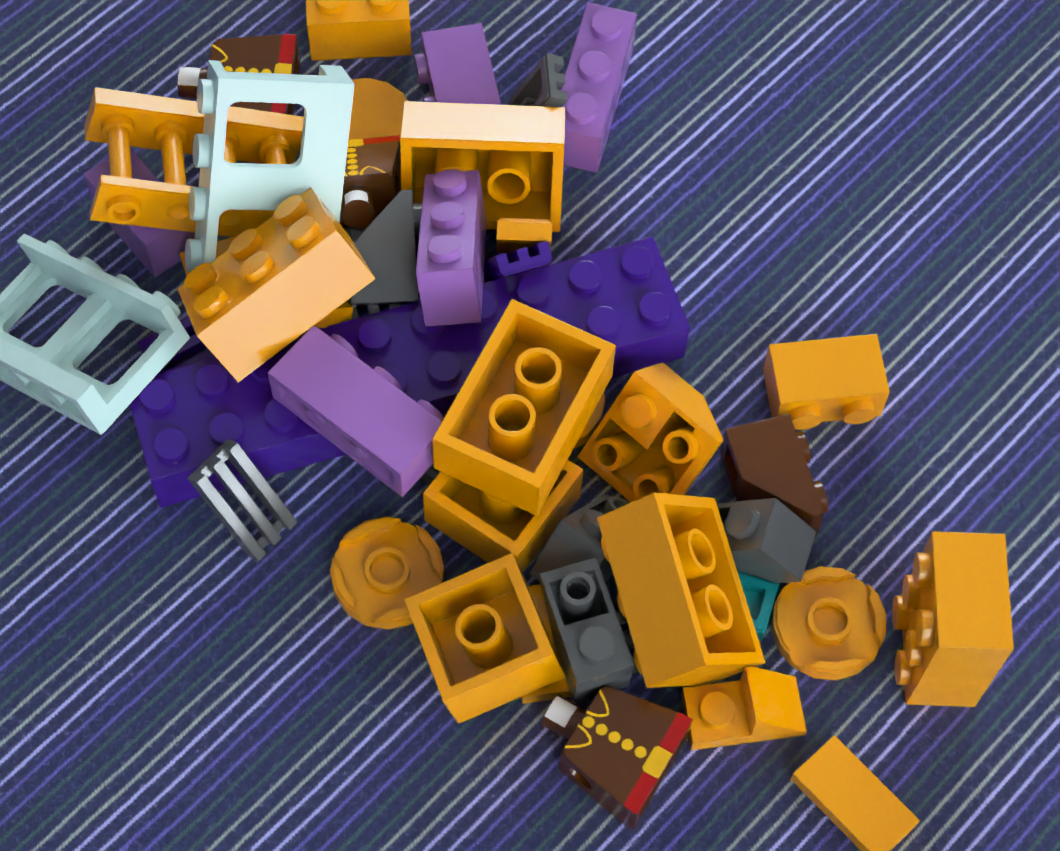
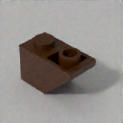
[720,414,828,535]

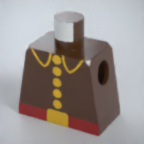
[178,34,300,115]
[300,135,401,229]
[541,686,693,830]

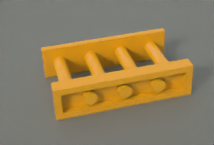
[84,87,304,237]

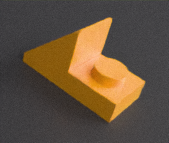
[681,666,807,750]

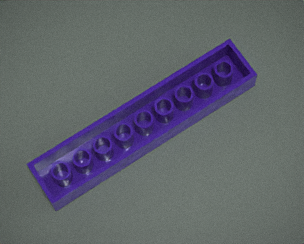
[130,236,690,508]

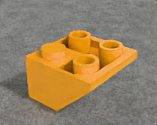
[577,362,724,502]

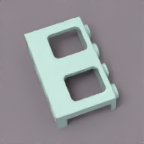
[185,60,354,272]
[0,234,190,435]

